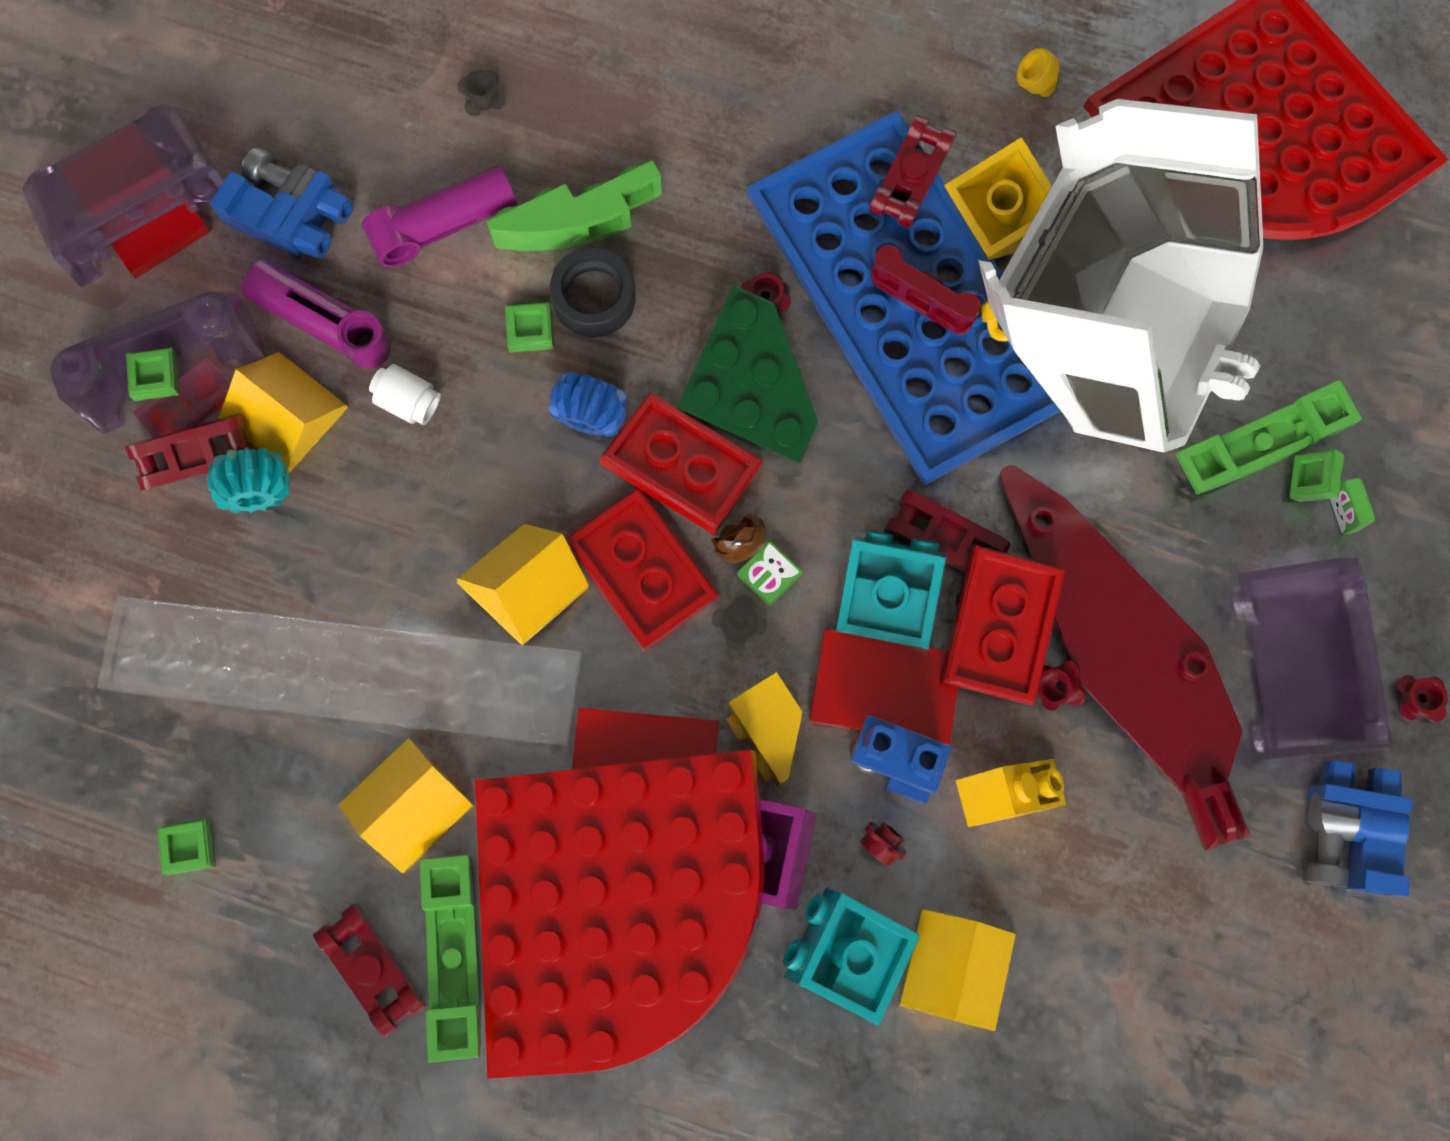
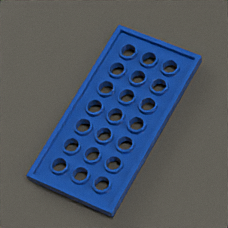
[747,110,1061,486]

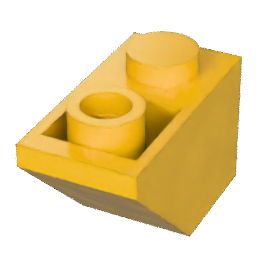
[725,672,803,788]
[955,759,1067,827]

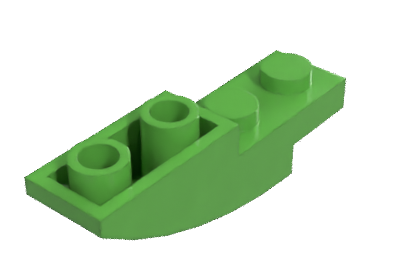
[486,160,662,251]

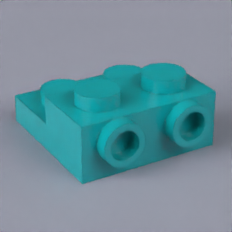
[836,530,948,649]
[783,888,920,1026]

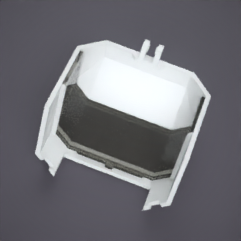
[978,99,1263,452]

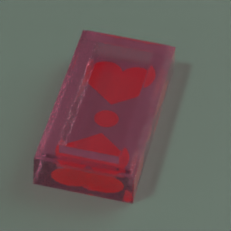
[133,358,230,438]

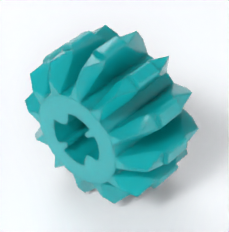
[207,447,290,513]

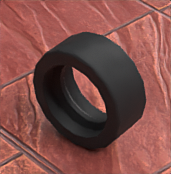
[550,247,636,338]

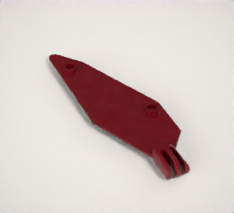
[1000,465,1250,851]

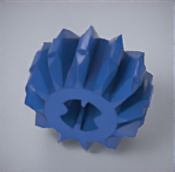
[548,372,628,437]

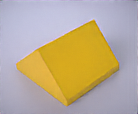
[944,137,1052,260]
[219,352,348,473]
[457,524,589,646]
[338,738,474,874]
[899,909,1016,1031]

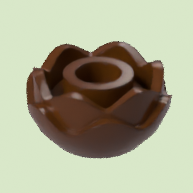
[711,515,766,563]

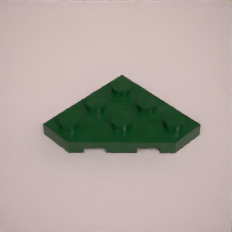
[677,285,819,465]

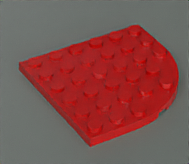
[1083,0,1449,240]
[475,750,764,1079]

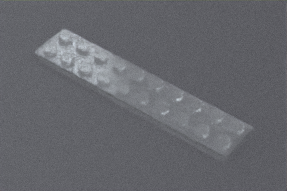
[97,596,582,747]

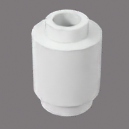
[369,364,441,425]

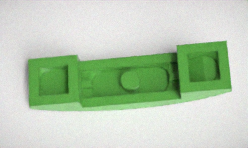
[1176,380,1362,494]
[420,855,481,1063]

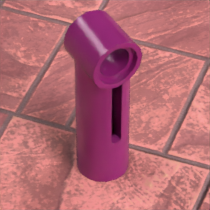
[362,165,517,268]
[242,259,391,369]

